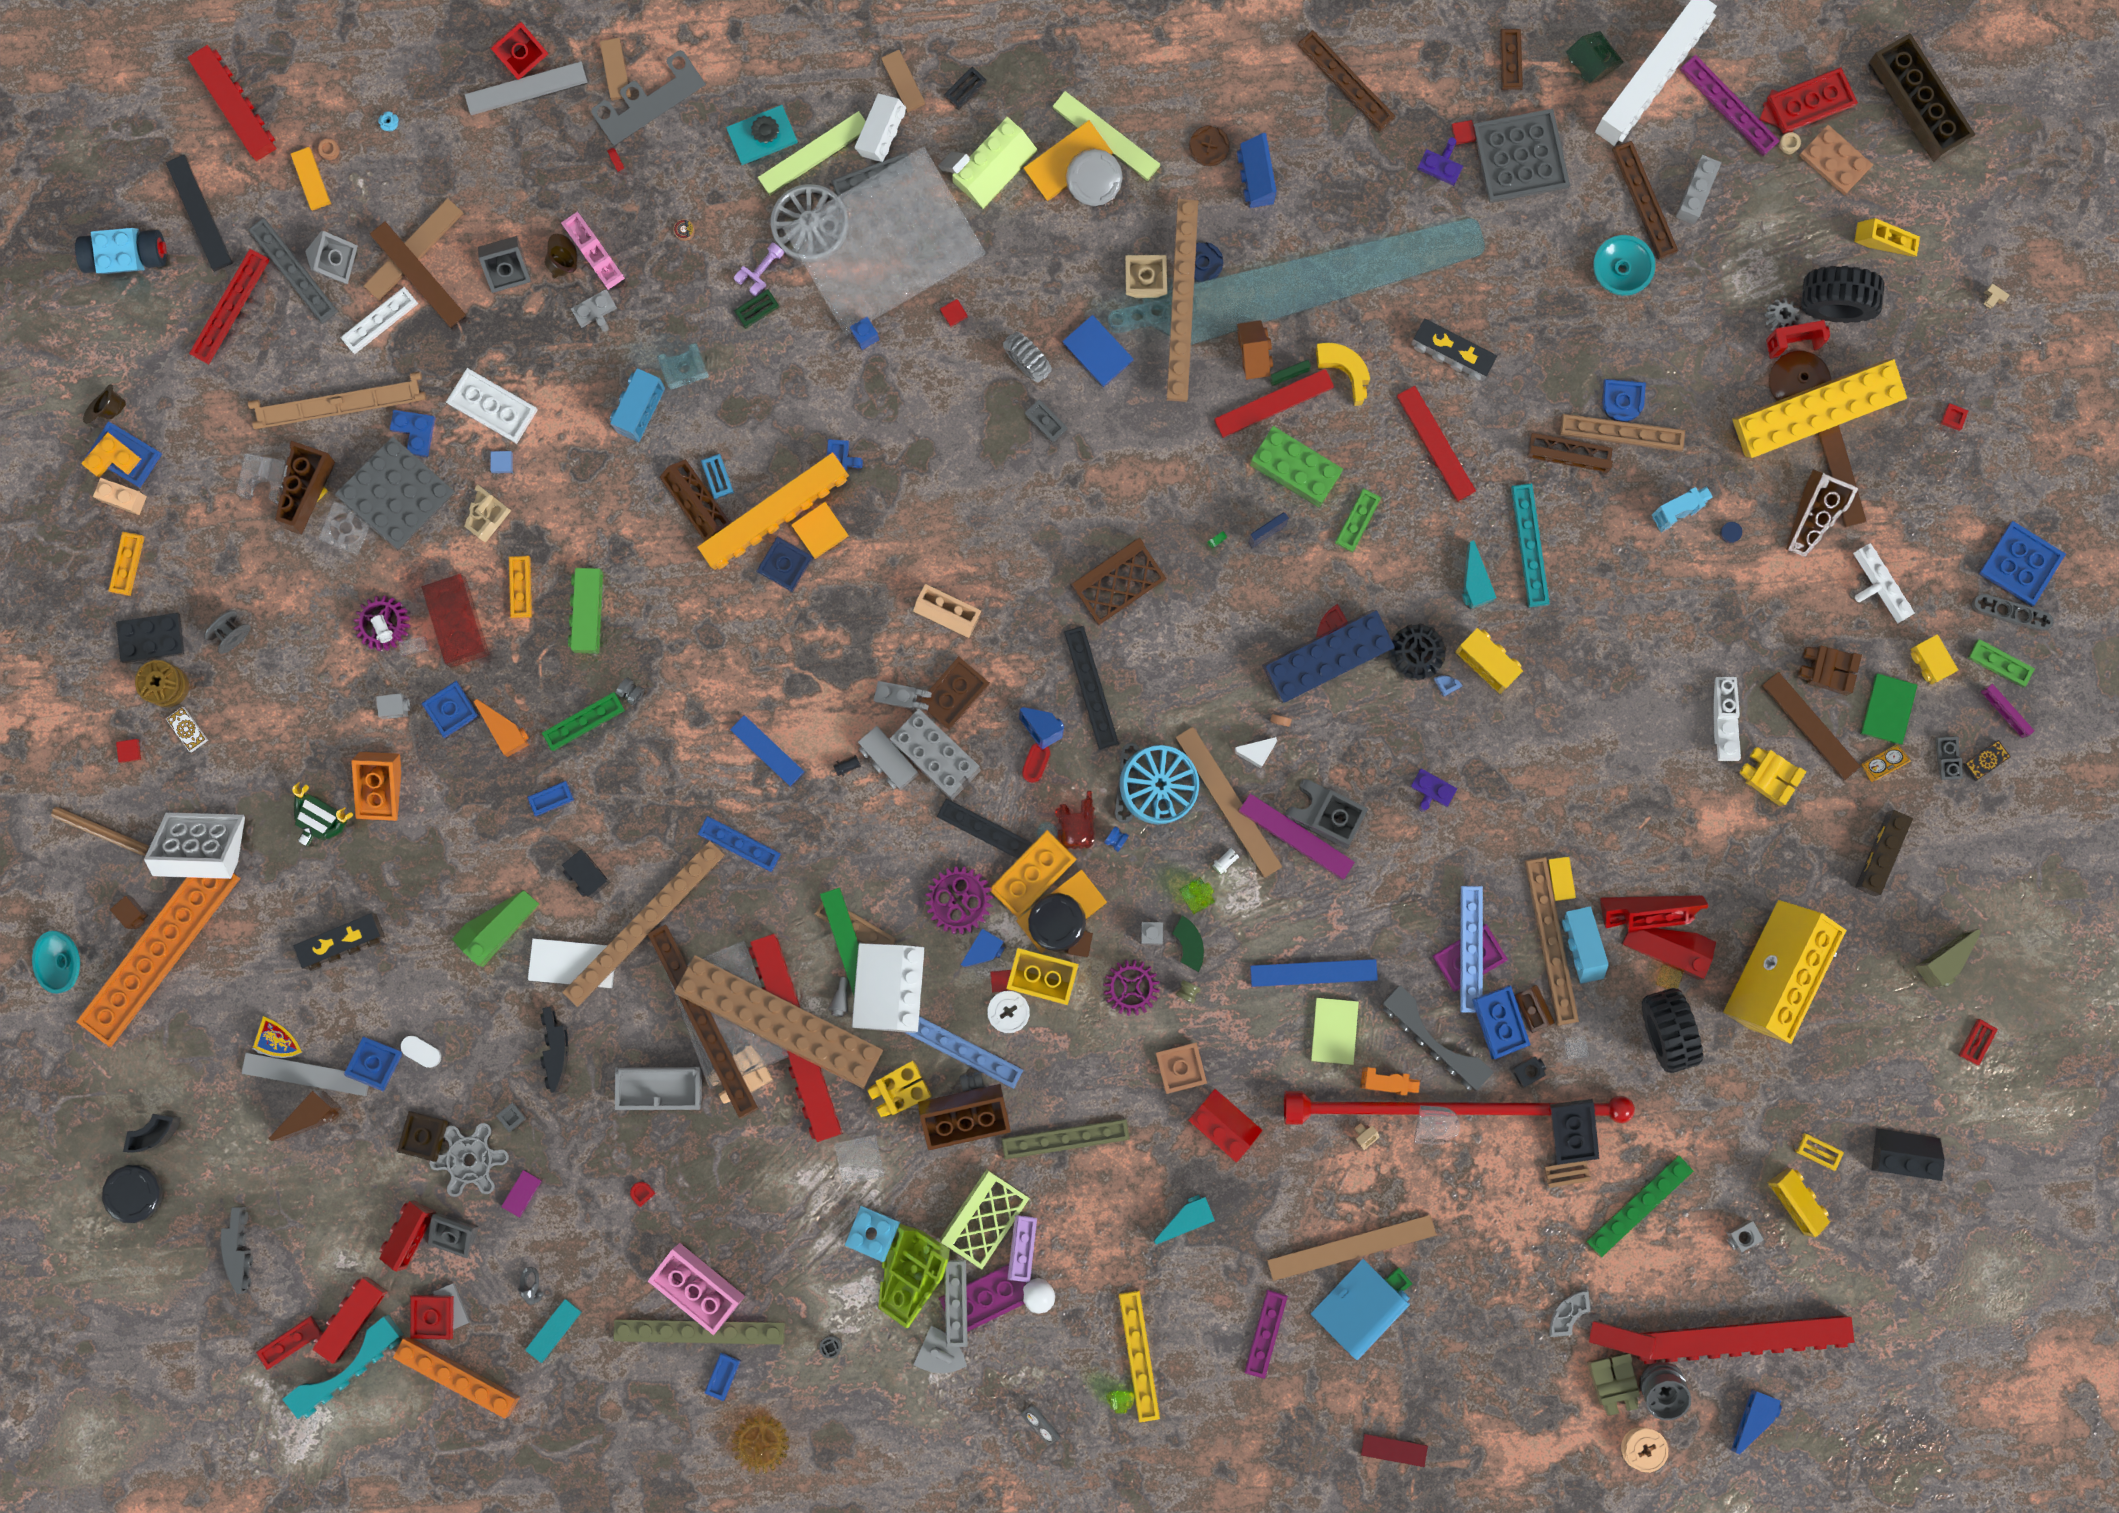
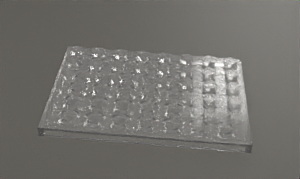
[783,147,986,336]

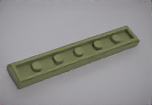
[1002,1119,1130,1160]

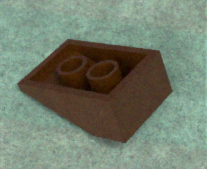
[268,1091,342,1141]

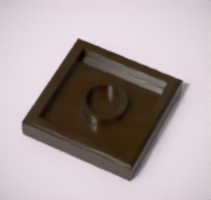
[397,1111,448,1162]

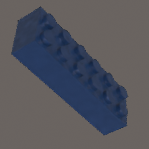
[1262,610,1395,703]

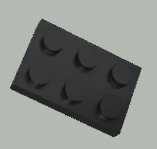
[116,613,184,663]
[1550,1099,1600,1165]

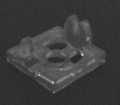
[318,501,370,555]

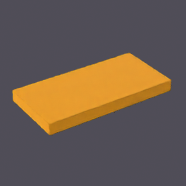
[1024,120,1113,202]
[990,830,1077,918]
[1016,870,1107,954]

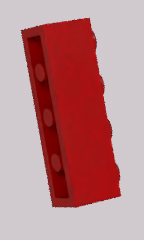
[312,1277,388,1364]

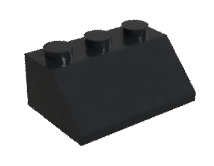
[1871,1128,1945,1181]

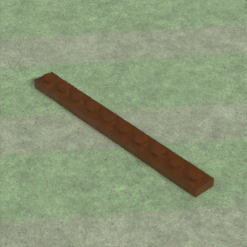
[648,924,759,1119]

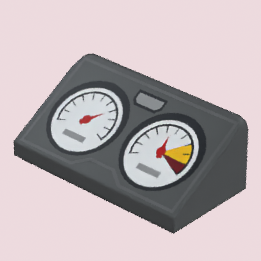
[1021,1404,1060,1446]

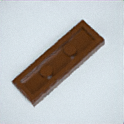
[1500,29,1523,90]

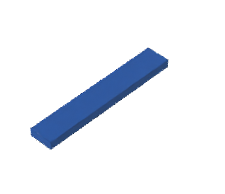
[1250,959,1378,987]

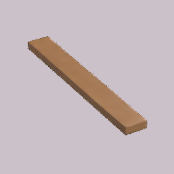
[1175,727,1282,879]
[1524,857,1579,1026]
[1267,1215,1437,1281]

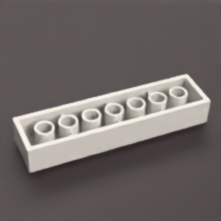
[1595,0,1717,146]

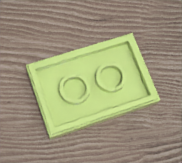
[1311,998,1359,1065]

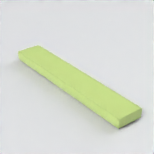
[1053,91,1160,181]
[758,111,866,196]

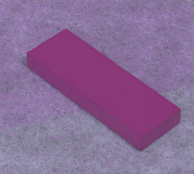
[1981,683,2034,738]

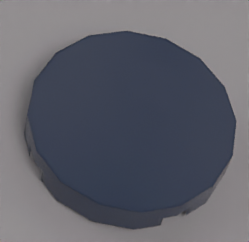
[1194,242,1223,283]

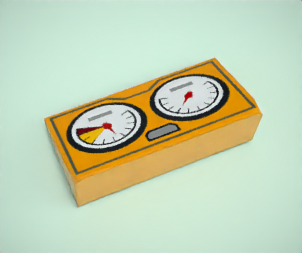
[1861,744,1911,782]

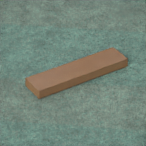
[814,902,897,945]

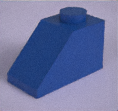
[1019,707,1064,750]
[961,929,1005,968]

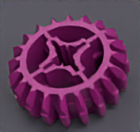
[353,595,410,651]
[1103,959,1160,1016]

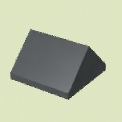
[428,1213,479,1258]

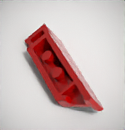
[1600,895,1708,931]

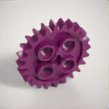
[925,866,994,935]

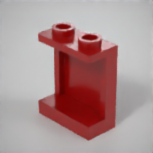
[1766,320,1830,359]

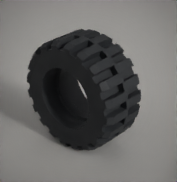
[1801,266,1885,323]
[1641,988,1703,1073]

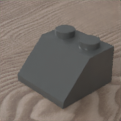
[478,236,531,293]

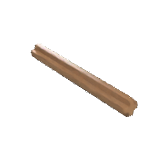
[51,807,149,856]

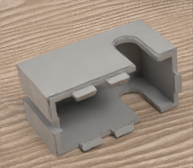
[890,709,981,800]

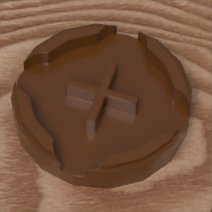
[1189,125,1230,166]

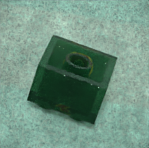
[1566,31,1624,84]

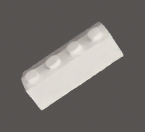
[144,813,245,879]
[852,944,924,1033]

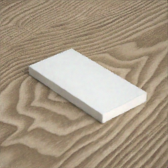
[446,368,538,444]
[528,939,614,988]

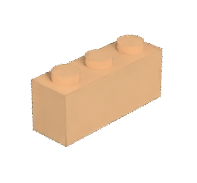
[913,584,981,638]

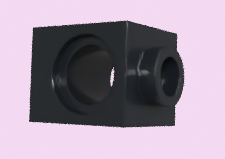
[1511,1056,1546,1088]

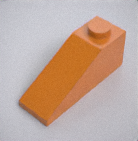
[474,699,529,757]

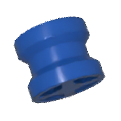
[1104,826,1129,852]

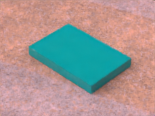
[726,105,798,165]

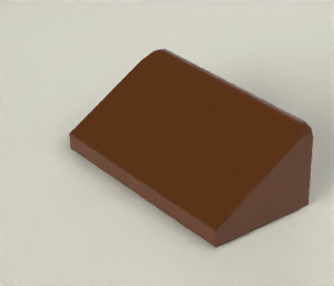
[1514,985,1555,1033]

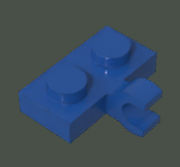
[827,439,863,483]

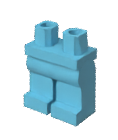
[1651,486,1712,532]

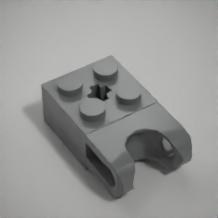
[1284,779,1368,850]

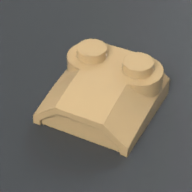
[1125,255,1167,298]

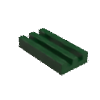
[734,289,780,329]
[1269,360,1311,386]

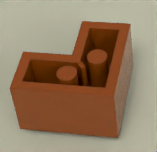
[1237,320,1273,380]

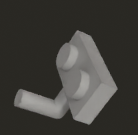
[571,289,617,332]

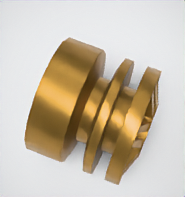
[135,660,189,708]

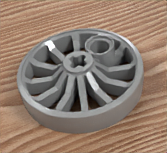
[771,184,848,263]

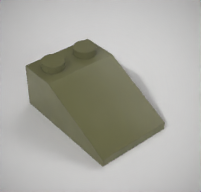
[1915,929,1981,988]

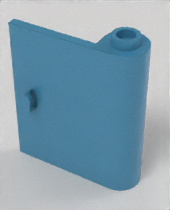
[1311,1259,1411,1360]

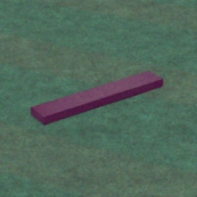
[1680,54,1780,156]
[1238,793,1355,880]

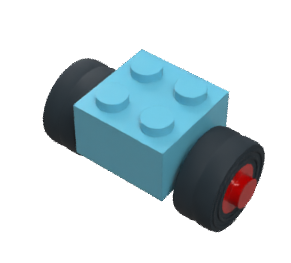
[75,228,167,274]

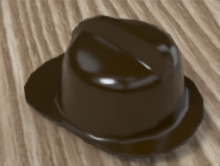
[544,233,577,279]
[83,384,126,424]

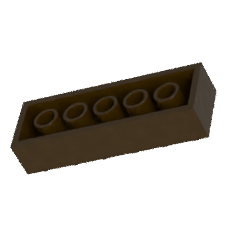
[1869,33,1976,162]

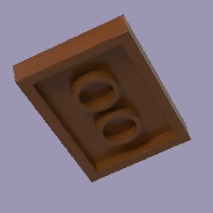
[918,656,990,731]

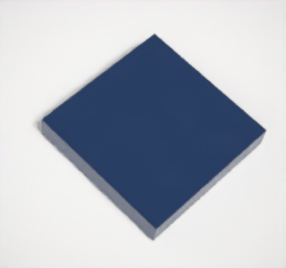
[1248,512,1289,548]
[756,536,813,593]

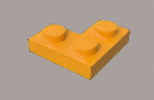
[81,432,141,478]

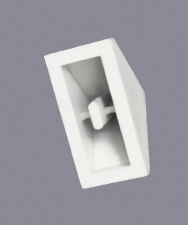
[1235,737,1277,768]

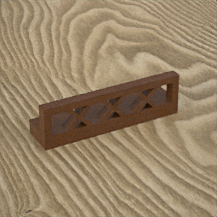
[1527,433,1613,473]
[659,459,731,541]

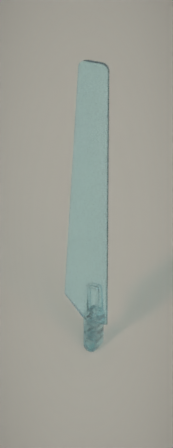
[1108,218,1485,345]

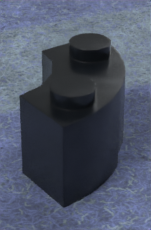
[123,1114,181,1153]

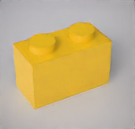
[1910,634,1958,685]

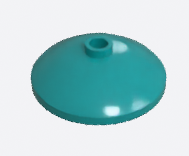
[1593,235,1655,296]
[32,930,80,994]

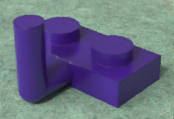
[1417,137,1463,186]
[1410,768,1457,812]

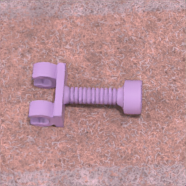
[734,242,785,297]

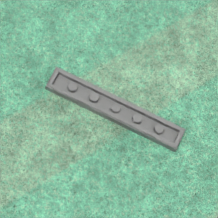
[465,62,588,115]
[241,1053,369,1096]

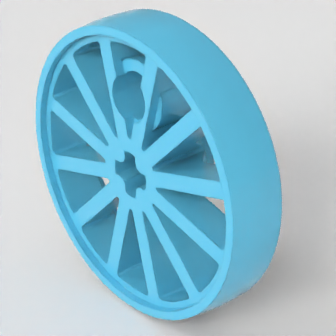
[1120,745,1199,825]

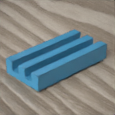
[701,454,734,500]

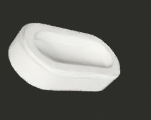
[401,1036,441,1068]

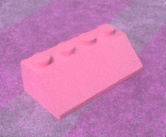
[648,1243,745,1335]

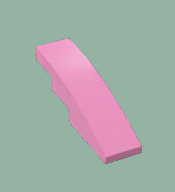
[561,211,625,290]

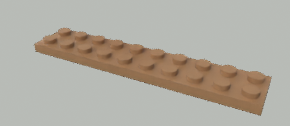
[675,955,883,1089]

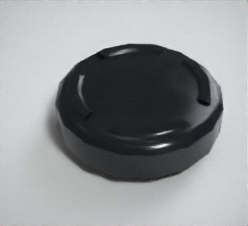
[1028,893,1086,951]
[102,1165,163,1223]

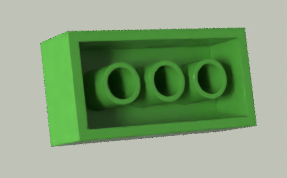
[1250,426,1343,508]

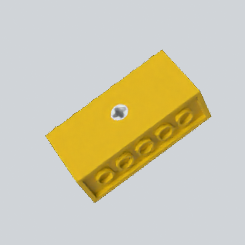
[1723,900,1846,1044]

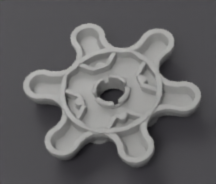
[429,1123,509,1197]

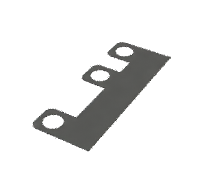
[591,50,706,146]

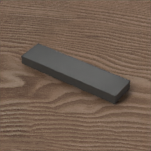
[831,152,914,200]

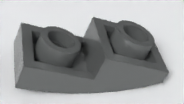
[1936,736,1963,780]

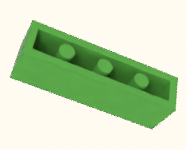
[568,568,603,654]

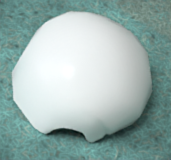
[1023,1278,1055,1314]

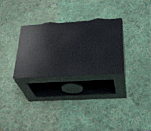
[562,849,611,898]

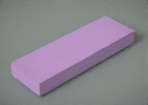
[1007,1215,1037,1282]

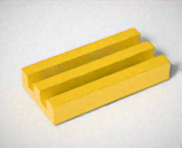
[1795,1133,1844,1171]

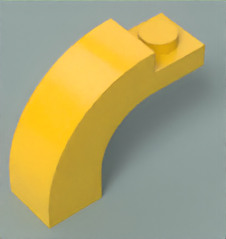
[1315,343,1370,406]

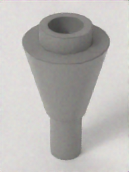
[828,977,848,1017]

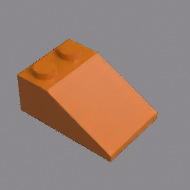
[352,752,401,821]

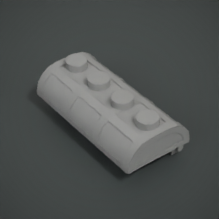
[615,1067,702,1110]

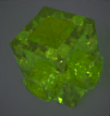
[1179,877,1215,915]

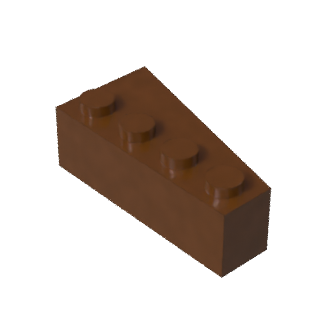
[275,441,335,535]

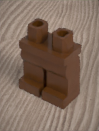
[1798,645,1862,696]

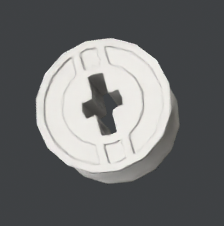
[988,991,1030,1033]

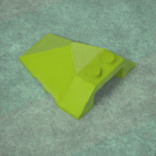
[878,1224,950,1328]

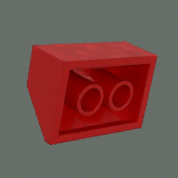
[1188,1089,1263,1163]
[379,1200,436,1272]

